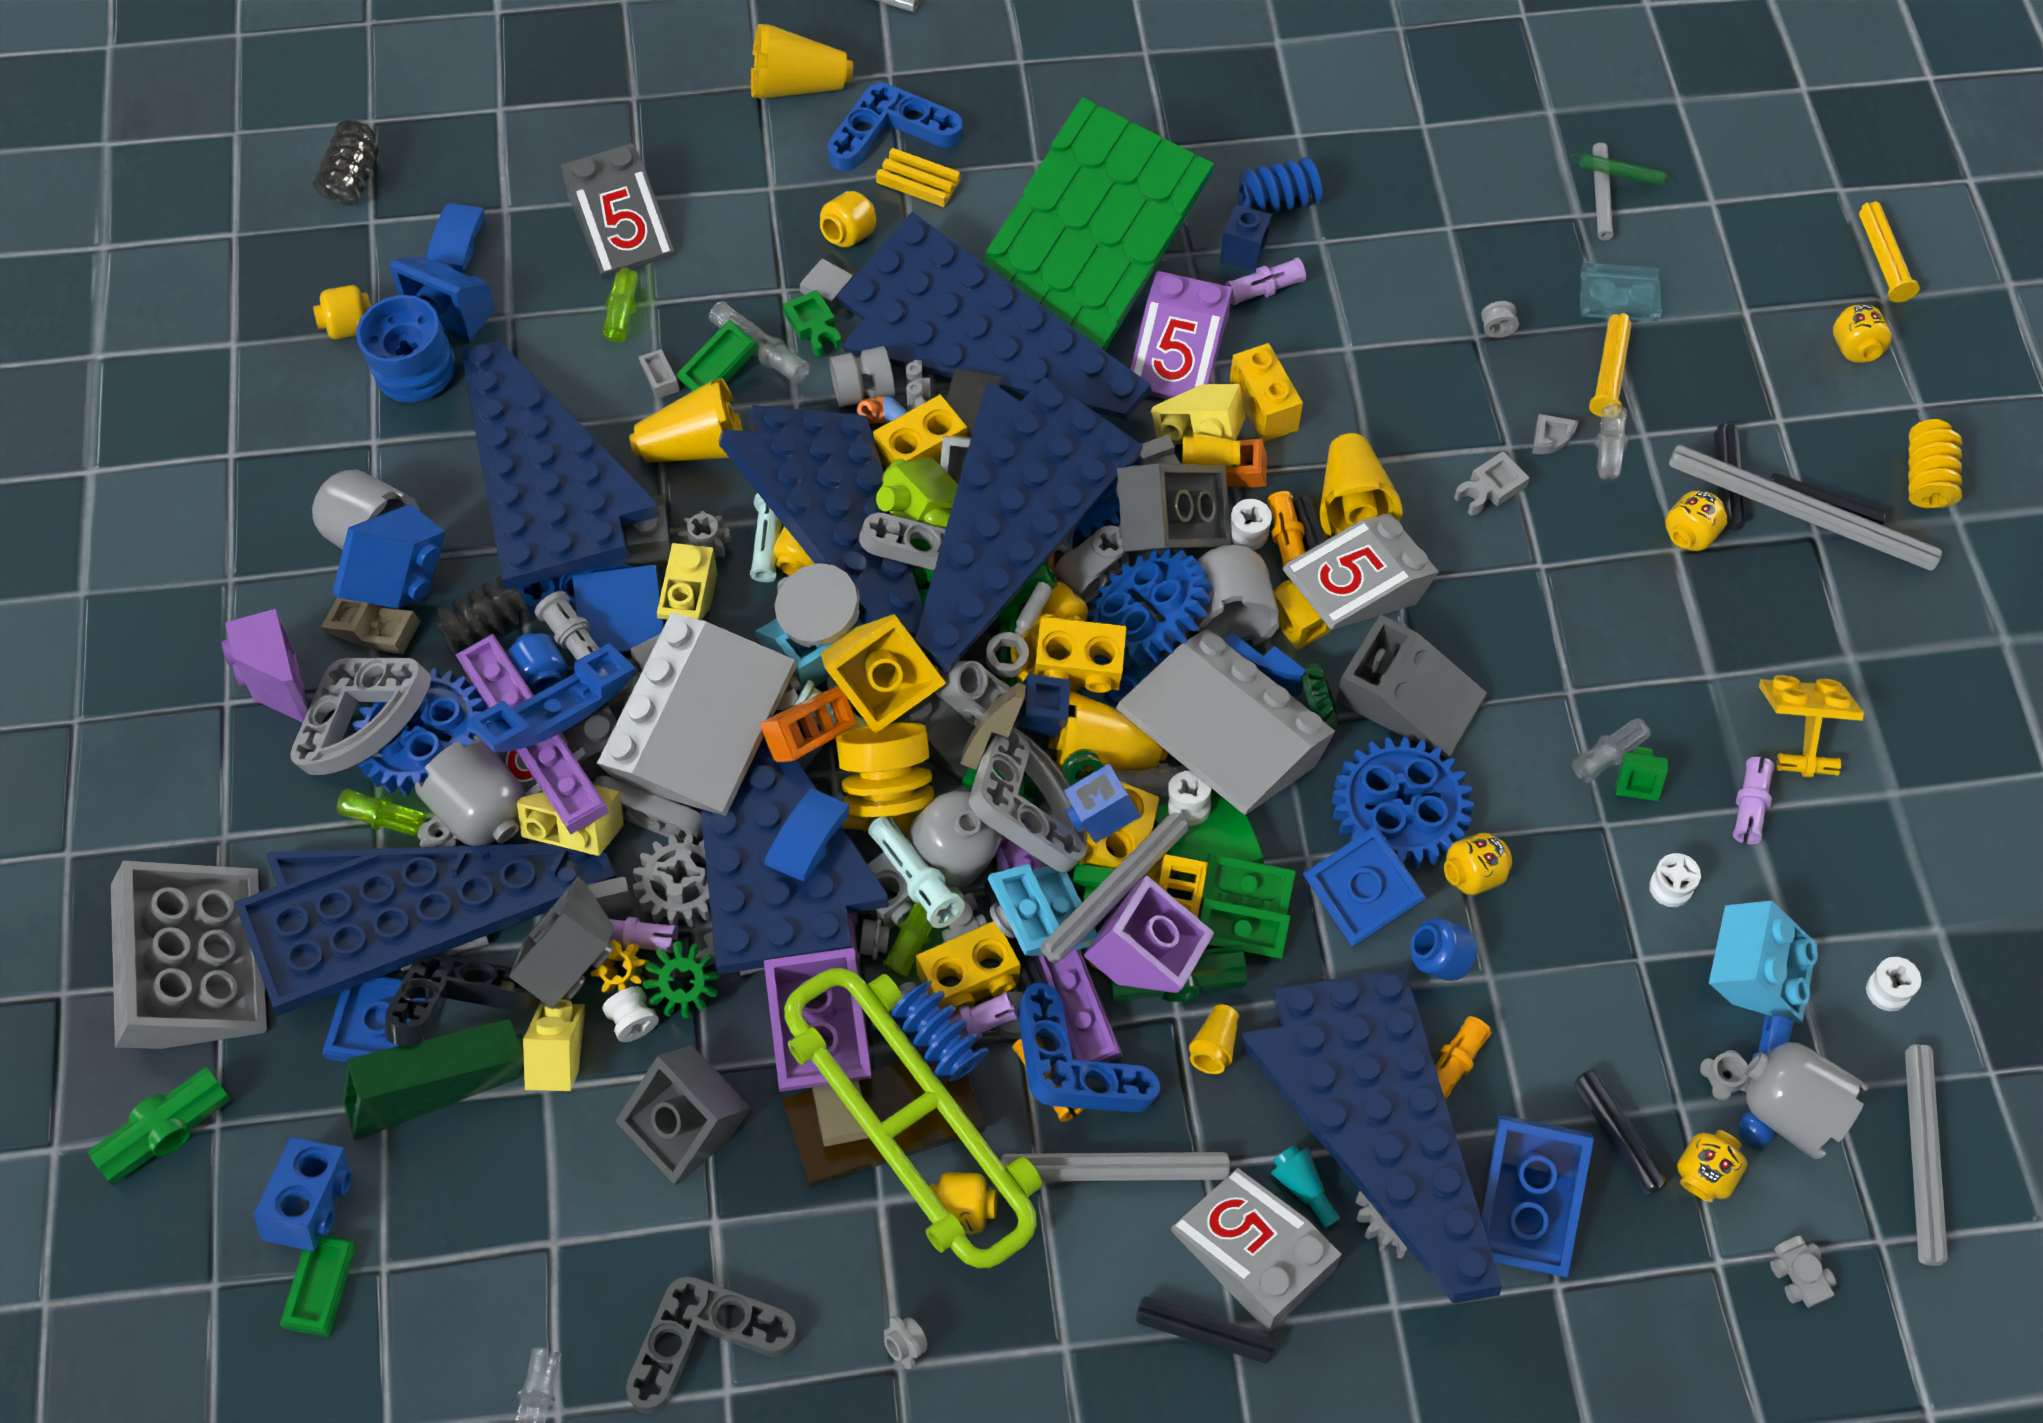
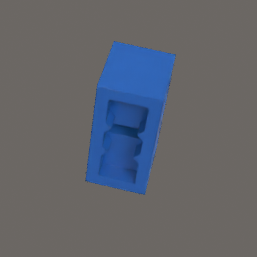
[253,1136,353,1252]

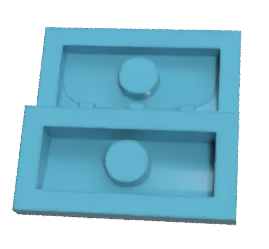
[988,864,1097,956]

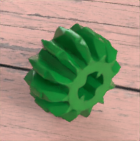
[643,941,720,1018]

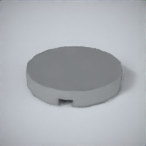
[774,563,861,647]

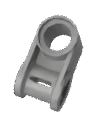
[1053,526,1130,603]
[934,661,1011,726]

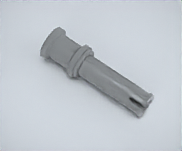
[535,591,631,706]

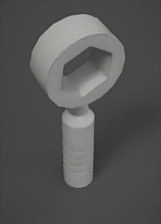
[986,582,1053,678]

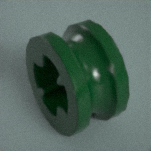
[1062,749,1104,786]

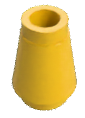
[1183,433,1240,467]
[1189,1004,1239,1074]

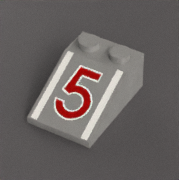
[1282,513,1439,630]
[1171,1168,1342,1333]

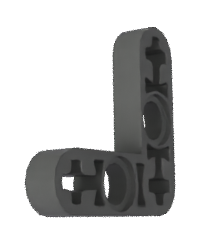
[626,1276,797,1414]

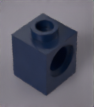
[1220,204,1272,272]
[1014,674,1070,738]

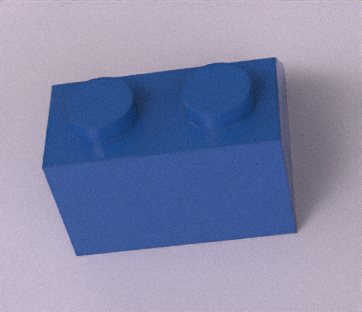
[389,256,495,342]
[332,504,445,609]

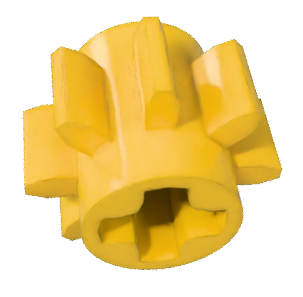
[591,940,649,993]

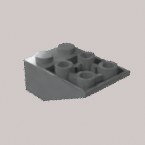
[1336,614,1487,759]

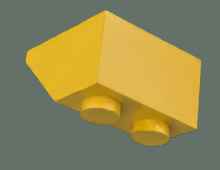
[821,614,946,734]

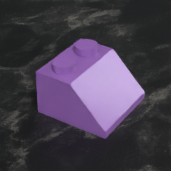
[221,609,309,723]
[1084,875,1214,993]

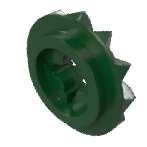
[1302,662,1338,728]

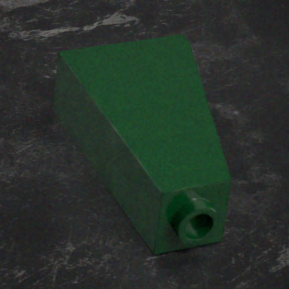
[341,1019,524,1140]

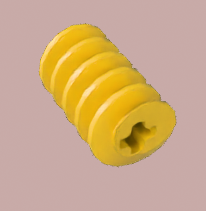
[1908,419,1962,508]

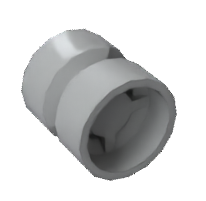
[829,346,895,408]

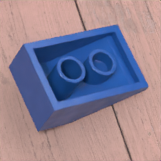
[1480,1114,1594,1278]

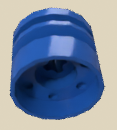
[356,295,456,403]

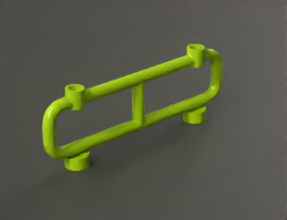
[784,968,1042,1268]

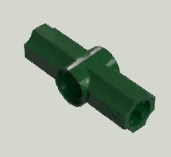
[1109,946,1247,1002]

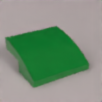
[1153,790,1264,883]
[1198,853,1296,959]

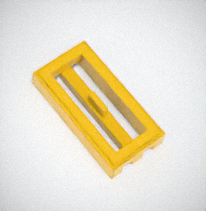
[876,148,960,207]

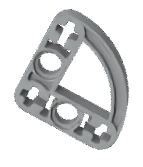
[290,658,431,775]
[969,727,1087,873]

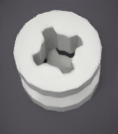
[1230,499,1272,550]
[1168,771,1211,826]
[1649,853,1701,907]
[1866,957,1921,1012]
[602,986,659,1042]

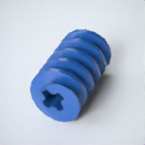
[1238,157,1323,213]
[891,980,989,1082]

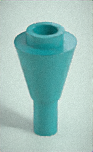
[1271,1144,1340,1229]

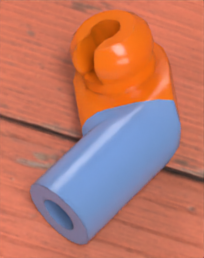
[857,396,908,424]

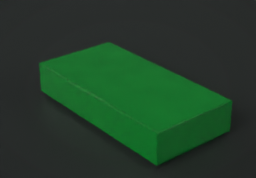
[675,319,760,392]
[280,1236,356,1337]

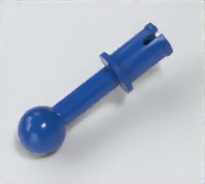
[1738,1016,1794,1147]

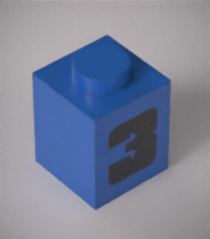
[1063,764,1141,843]

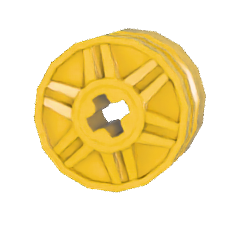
[836,722,934,817]

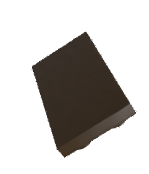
[782,1054,986,1188]

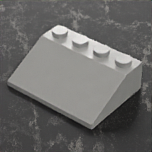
[597,613,798,816]
[1116,629,1335,815]
[111,861,267,1049]

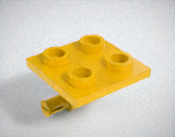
[1759,675,1864,778]

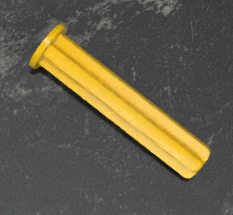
[1859,201,1920,303]
[1589,313,1632,418]

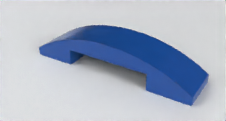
[467,643,636,752]

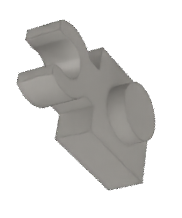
[1454,451,1530,516]

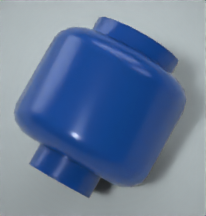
[507,633,568,695]
[1410,918,1477,981]

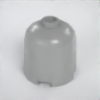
[312,469,420,550]
[1195,545,1279,645]
[415,736,526,846]
[906,791,1001,888]
[1745,1042,1868,1160]

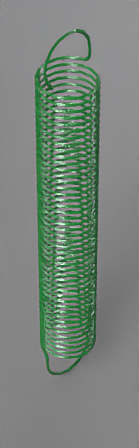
[1571,153,1673,186]

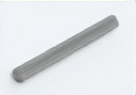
[1041,812,1189,963]
[1905,1044,1948,1266]
[1001,1152,1230,1181]

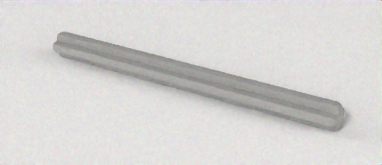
[1669,445,1942,571]

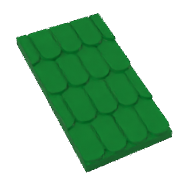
[982,97,1214,351]

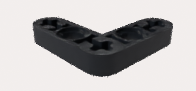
[384,954,540,1046]

